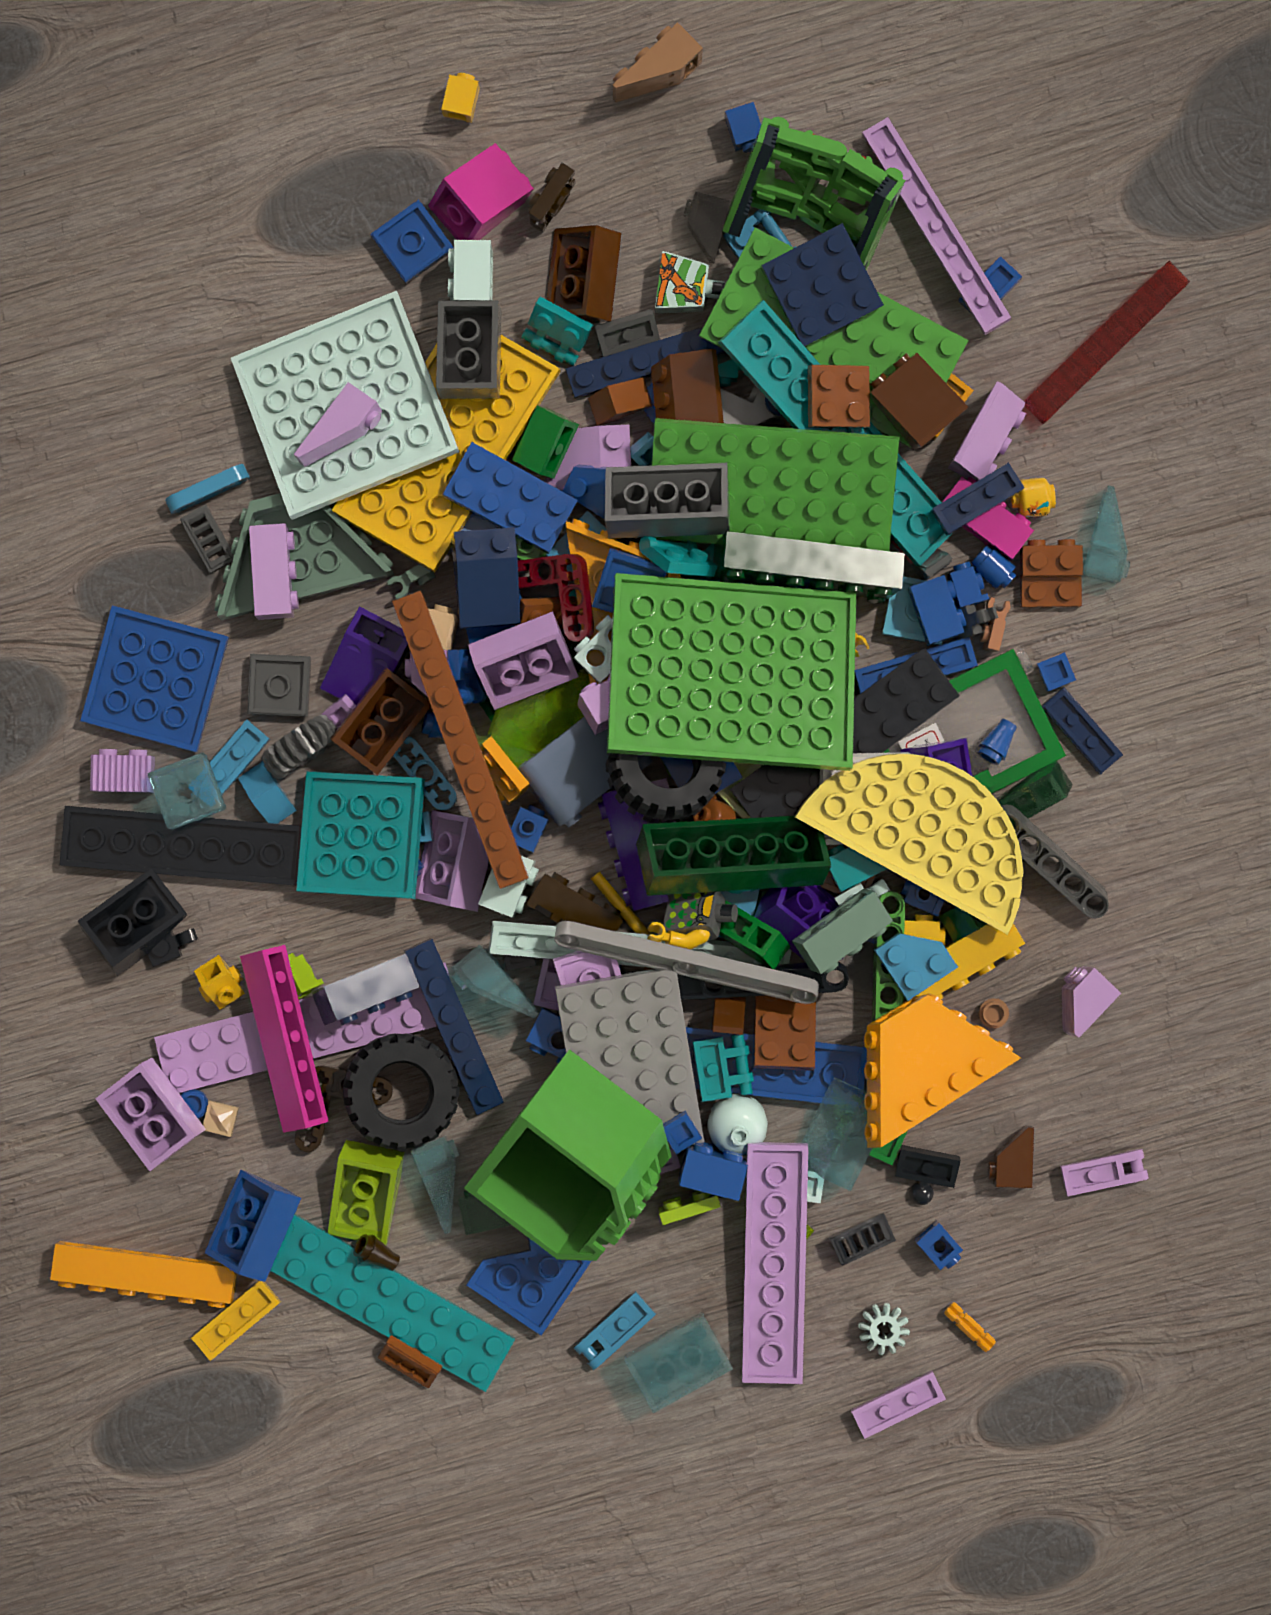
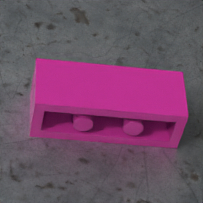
[943,477,1034,561]

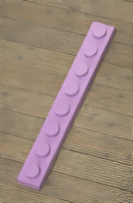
[862,117,1011,335]

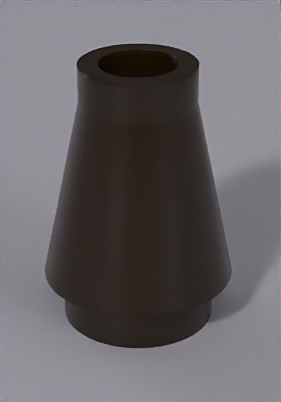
[353,1234,400,1271]

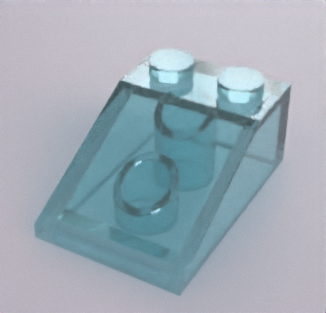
[452,944,540,1018]

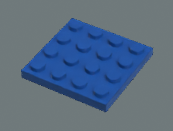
[80,605,229,753]

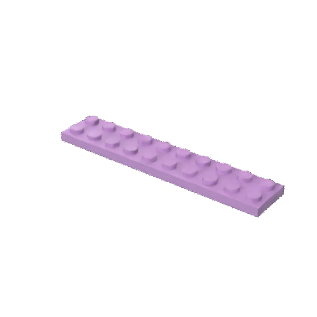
[154,962,450,1093]

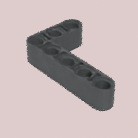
[1001,805,1109,919]

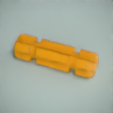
[944,1302,996,1352]

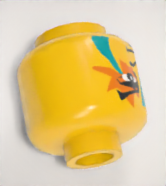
[1011,478,1056,518]

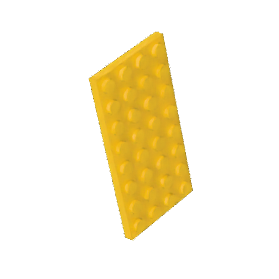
[332,335,560,573]

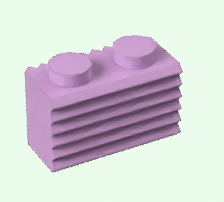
[90,749,155,793]

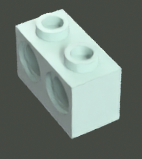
[574,615,612,684]

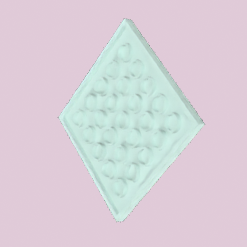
[231,291,460,520]

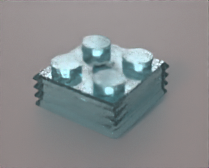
[148,753,226,830]

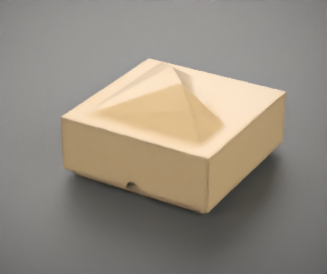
[203,1100,239,1137]

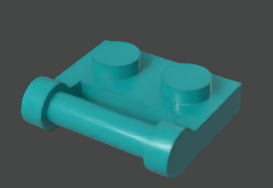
[639,536,718,577]

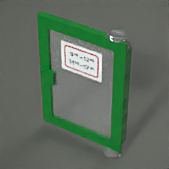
[883,645,1066,794]

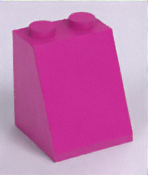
[428,143,534,240]

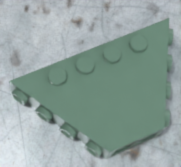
[215,493,394,620]

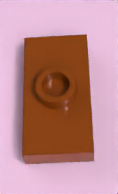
[377,1335,442,1388]

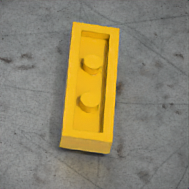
[191,1280,281,1361]

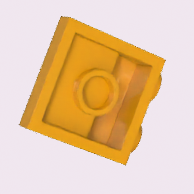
[481,736,529,806]

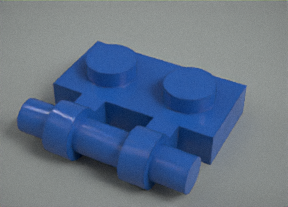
[448,649,488,704]

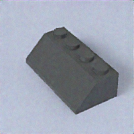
[605,463,730,539]

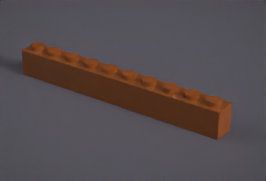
[392,591,529,889]

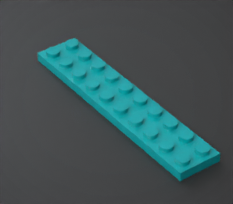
[718,300,952,566]
[270,1214,516,1392]

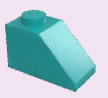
[828,844,888,892]

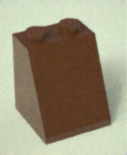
[869,353,968,450]

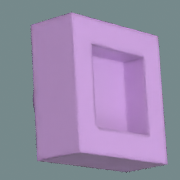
[322,694,356,730]

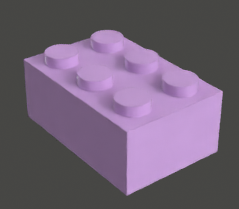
[468,612,579,710]
[95,1058,206,1171]

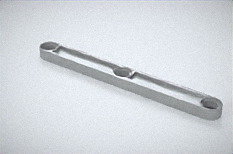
[554,921,819,1004]

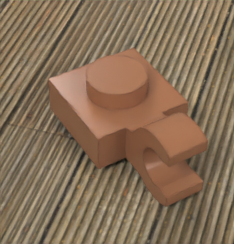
[980,597,1010,652]

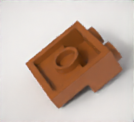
[1020,539,1083,608]

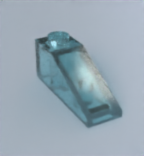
[1083,485,1130,584]
[411,1135,460,1234]

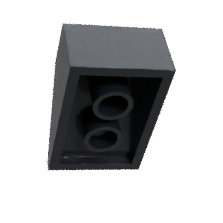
[78,868,187,976]

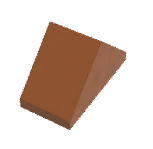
[588,377,653,426]

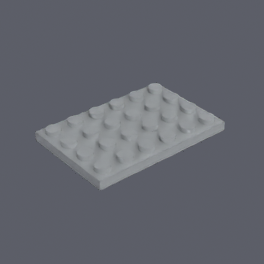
[555,969,704,1149]

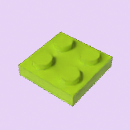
[659,1190,721,1225]

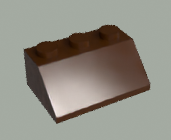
[546,225,621,323]
[651,349,724,423]
[330,668,431,776]

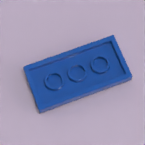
[442,442,578,554]

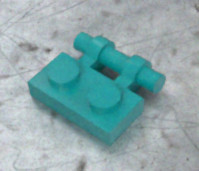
[521,297,593,366]
[693,1034,754,1102]

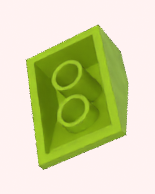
[328,1140,405,1245]

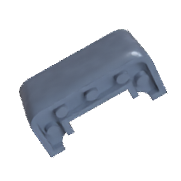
[517,717,653,828]

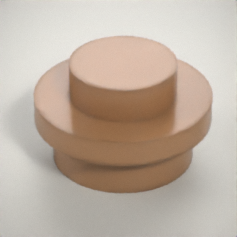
[979,998,1009,1028]

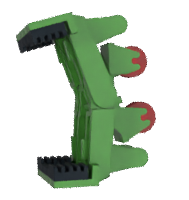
[722,117,906,270]

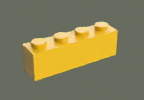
[916,923,1025,999]

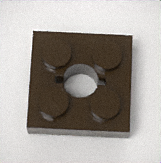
[528,162,576,233]

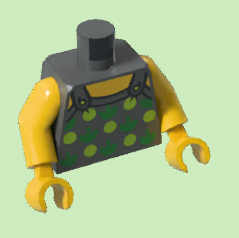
[647,891,738,950]

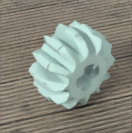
[858,1303,910,1355]

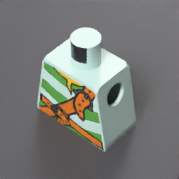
[655,251,725,313]

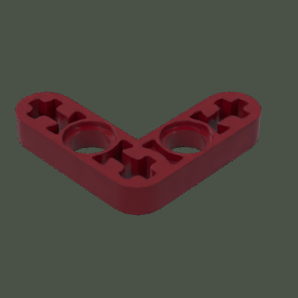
[518,554,594,642]

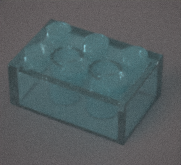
[624,1312,733,1413]

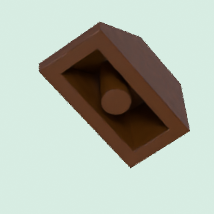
[711,997,746,1035]
[988,1125,1034,1188]

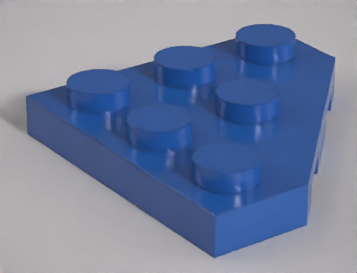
[466,1249,591,1336]

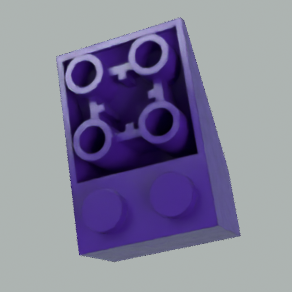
[320,606,409,705]

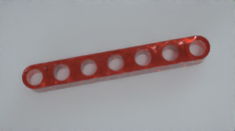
[1024,260,1190,424]

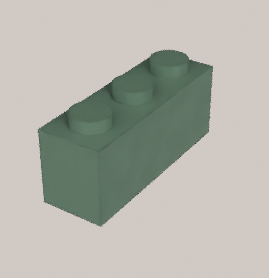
[792,888,893,974]

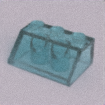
[801,1077,872,1191]

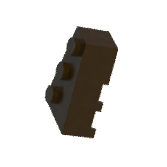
[526,872,623,932]

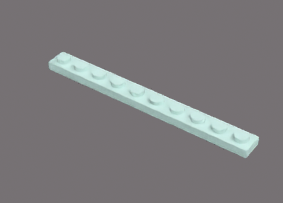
[489,921,791,967]

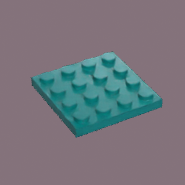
[296,771,425,899]

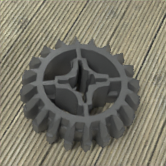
[261,715,337,779]

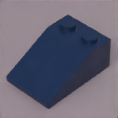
[451,527,520,629]

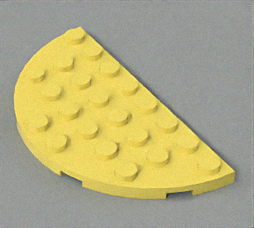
[794,754,1023,935]

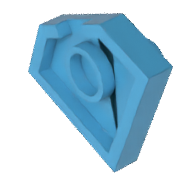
[874,933,958,1001]

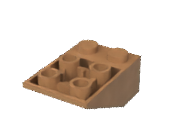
[613,22,703,102]

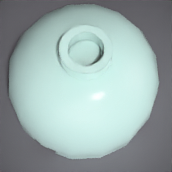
[707,1094,768,1156]

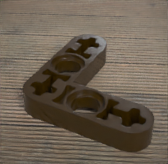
[295,1065,393,1152]

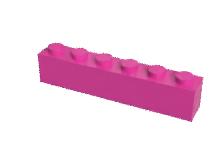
[240,945,329,1133]

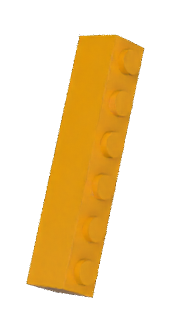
[50,1241,237,1308]

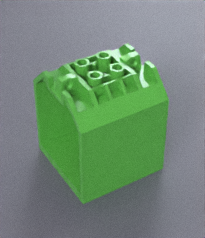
[464,1049,671,1261]

